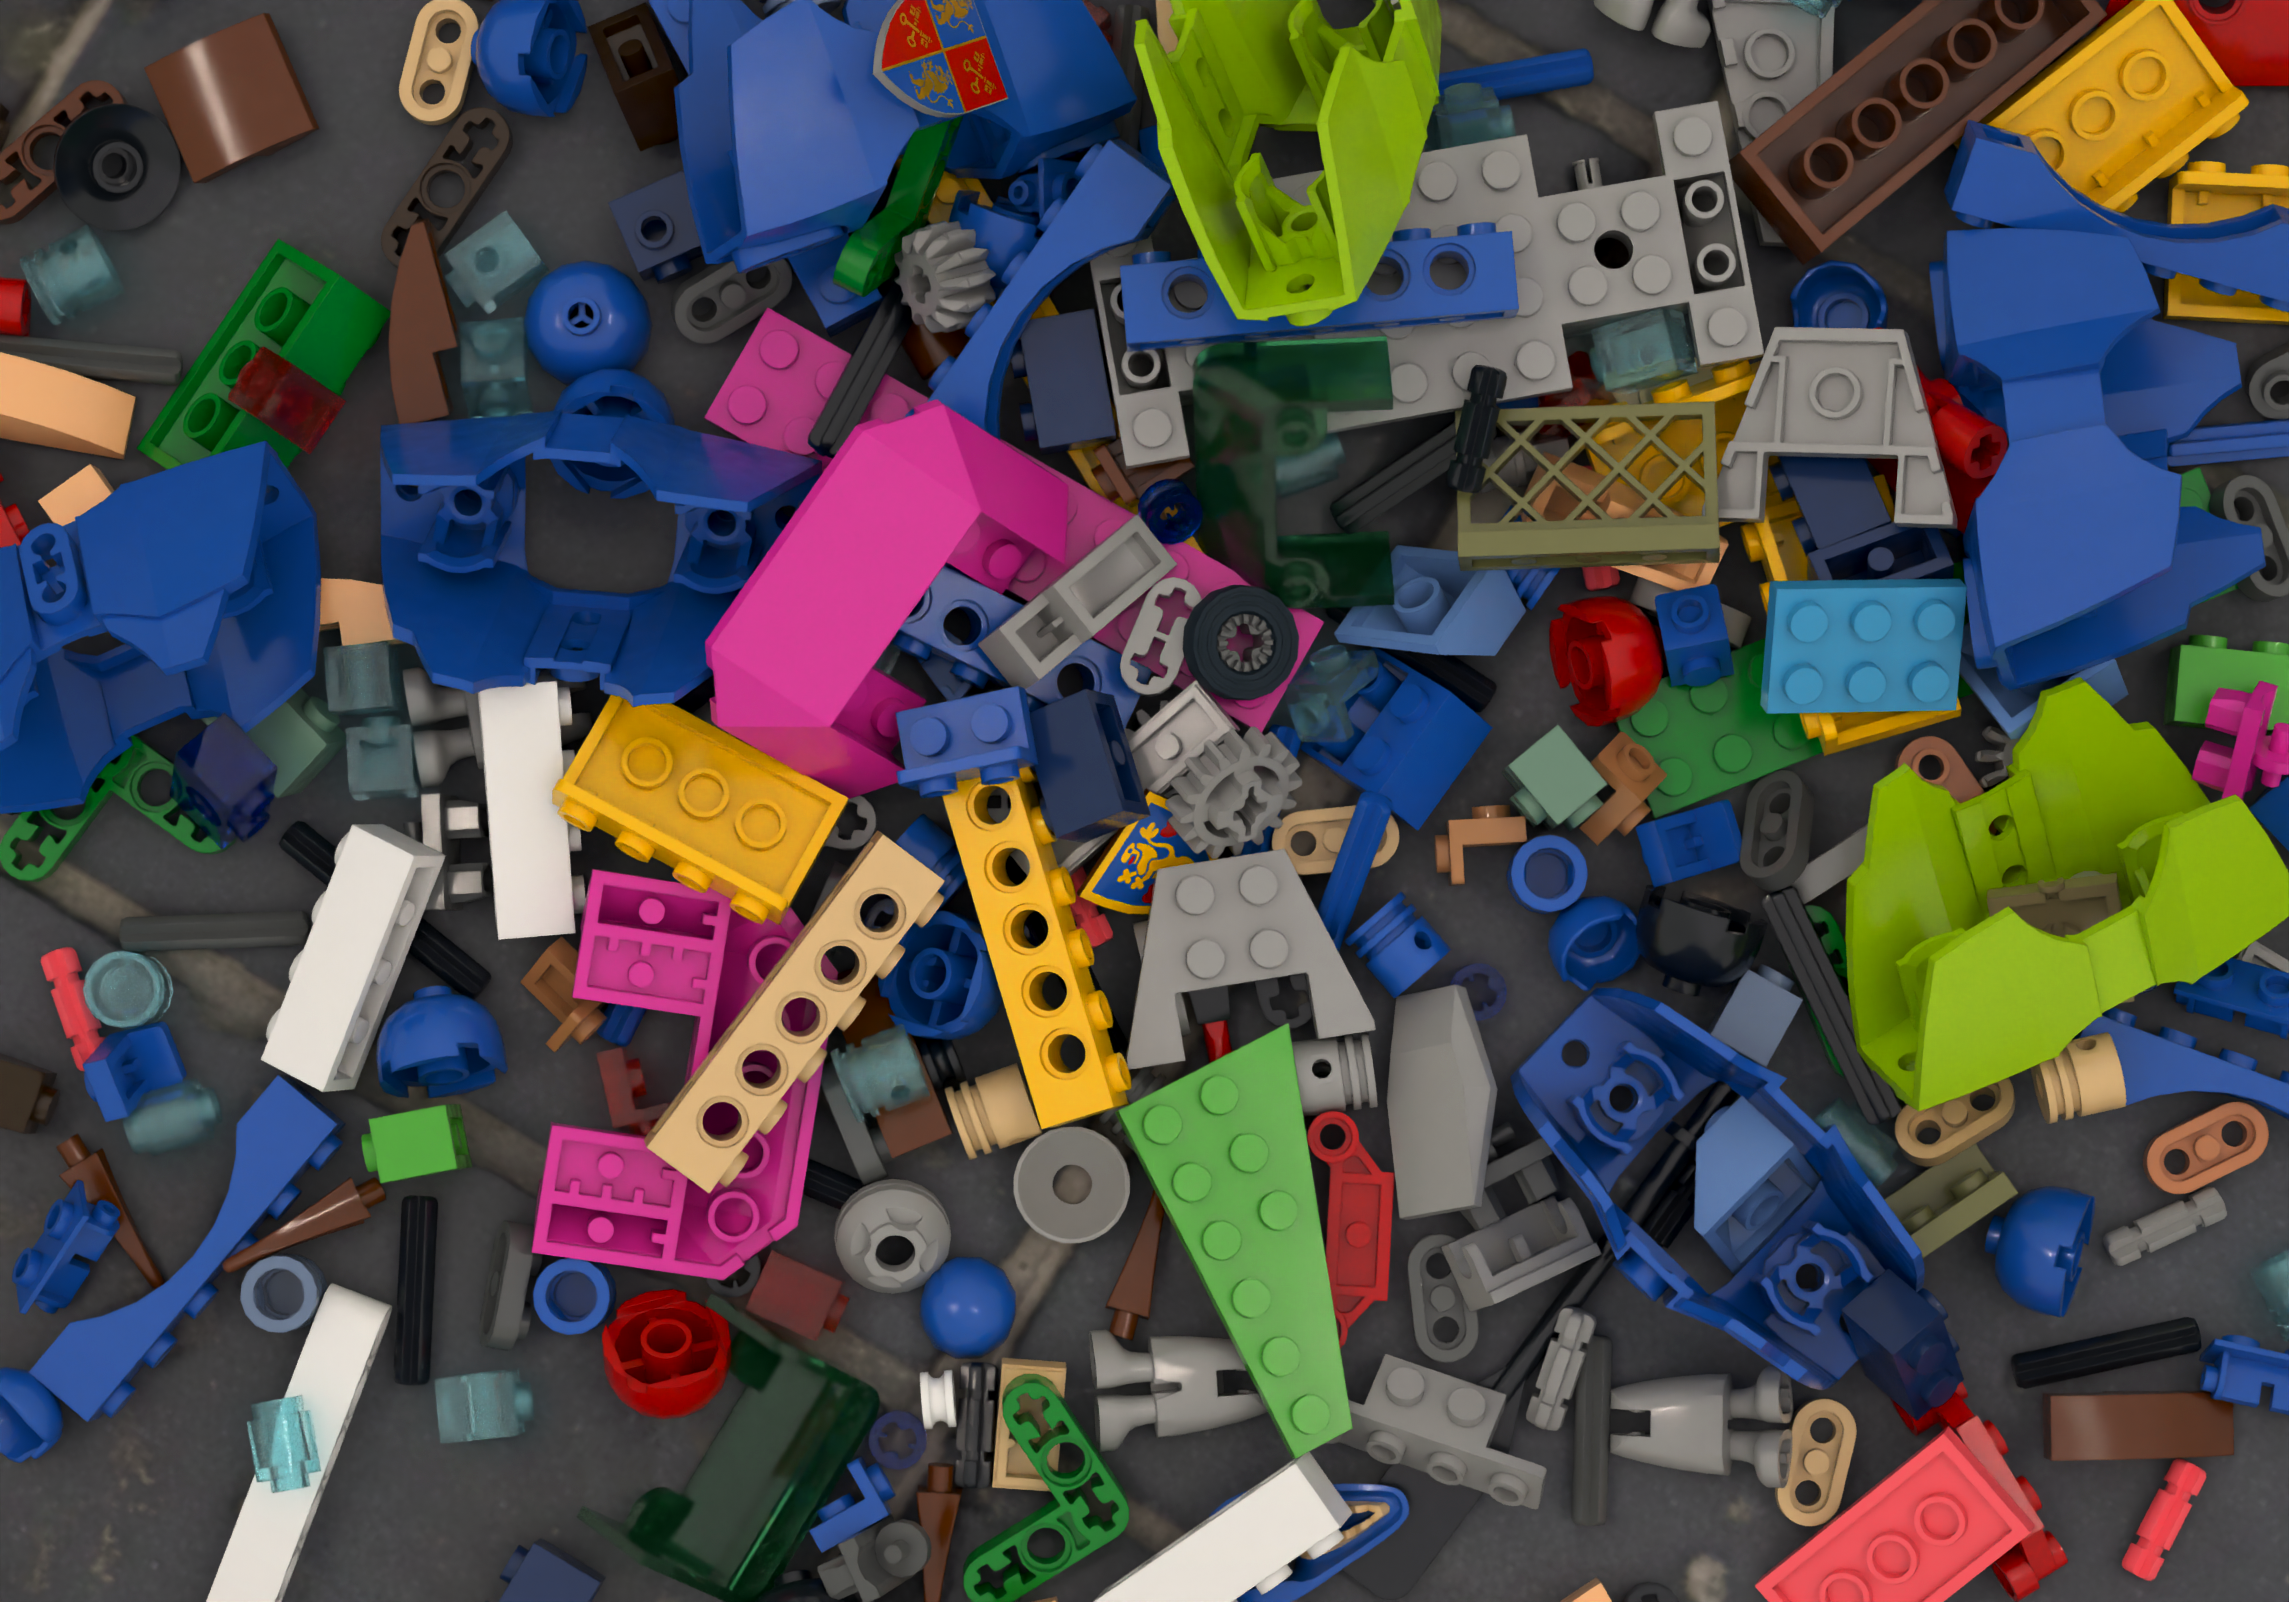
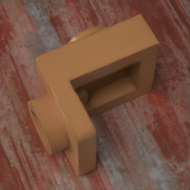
[1579,732,1667,846]
[1434,805,1527,886]
[520,936,607,1053]

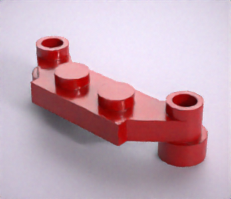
[1307,1111,1395,1349]
[1890,1382,2068,1602]

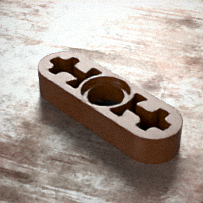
[0,80,128,225]

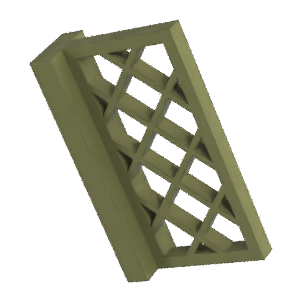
[1455,401,1720,571]

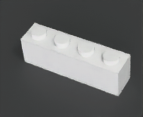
[478,670,586,940]
[261,824,446,1092]
[1093,1452,1352,1602]

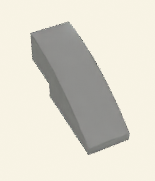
[978,514,1177,689]

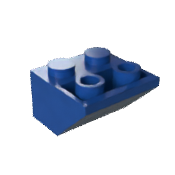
[1300,647,1493,831]

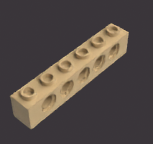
[644,830,945,1193]

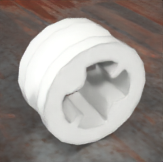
[920,1370,957,1429]

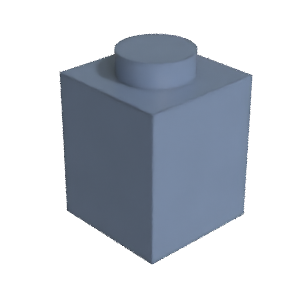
[1707,964,1803,1067]

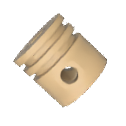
[2031,1032,2126,1124]
[944,1063,1042,1160]

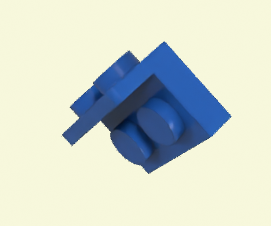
[895,686,1039,798]

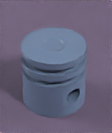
[240,1254,328,1333]

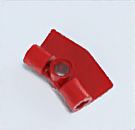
[2095,0,2289,86]
[1867,327,2008,533]

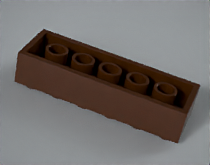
[1729,0,2107,265]

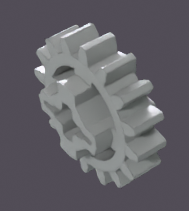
[1165,727,1302,859]

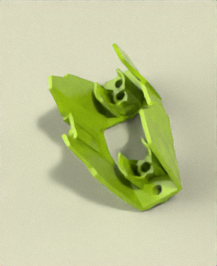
[1134,0,1442,326]
[1845,677,2289,1112]

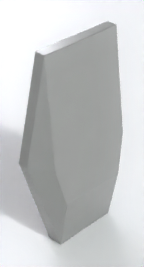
[1387,985,1498,1220]

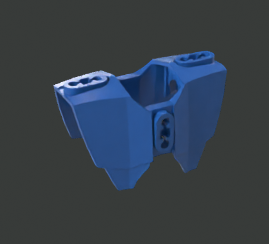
[674,0,1138,274]
[1929,228,2266,691]
[380,409,823,707]
[0,441,321,814]
[1510,988,1925,1390]

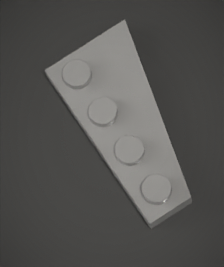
[1707,0,1835,247]

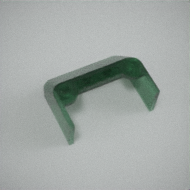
[1192,336,1395,609]
[576,1294,880,1602]

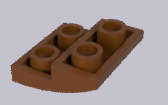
[144,13,319,183]

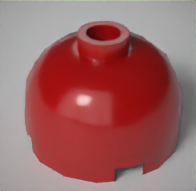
[1549,596,1666,727]
[602,1289,731,1420]

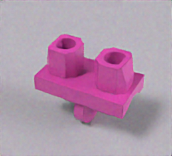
[2192,680,2289,800]

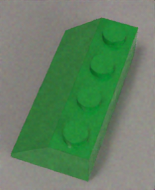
[136,239,391,470]

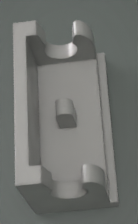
[1441,1196,1601,1312]

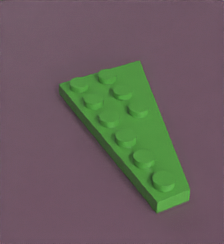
[1115,1023,1353,1459]

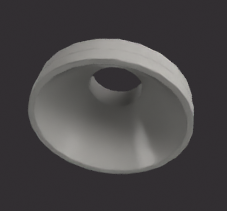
[1013,1127,1130,1243]
[834,1179,951,1294]

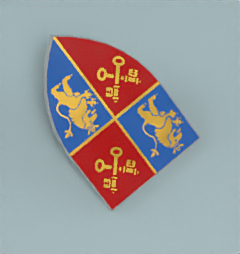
[873,0,1009,118]

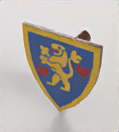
[1077,788,1218,914]

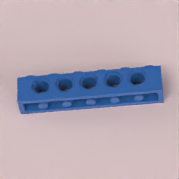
[1120,222,1519,352]
[793,500,1152,730]

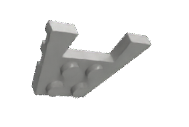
[1702,327,1958,529]
[1125,849,1376,1070]

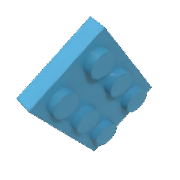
[1760,579,1967,714]

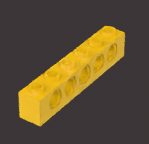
[942,767,1132,1129]

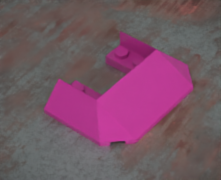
[705,399,1068,799]
[531,869,838,1280]

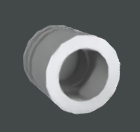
[1292,1032,1378,1117]

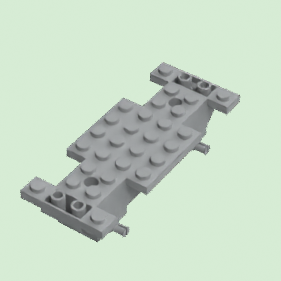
[1090,101,1764,469]

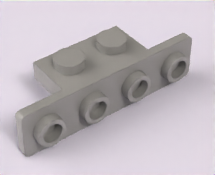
[1326,1354,1547,1509]

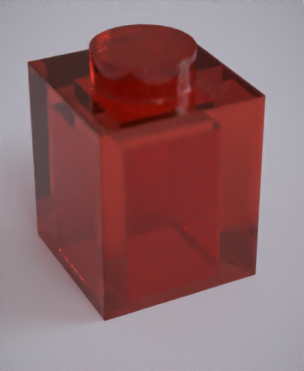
[745,1249,850,1341]

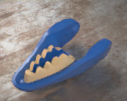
[1209,1483,1409,1602]

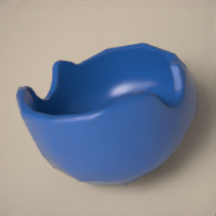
[1790,260,1888,329]
[1548,896,1641,991]
[919,1257,1016,1359]
[0,1367,63,1463]

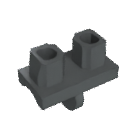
[403,793,493,911]
[1460,1121,1560,1231]
[817,1515,932,1602]

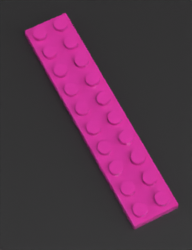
[704,307,1324,733]

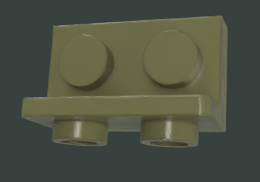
[1884,1144,2018,1258]

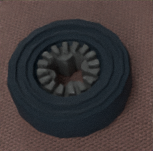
[1183,585,1299,701]

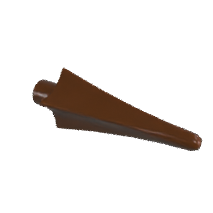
[56,1133,165,1290]
[222,1177,386,1273]
[1105,1190,1165,1341]
[916,1462,963,1602]

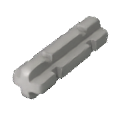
[2103,1187,2227,1266]
[1526,1306,1597,1431]

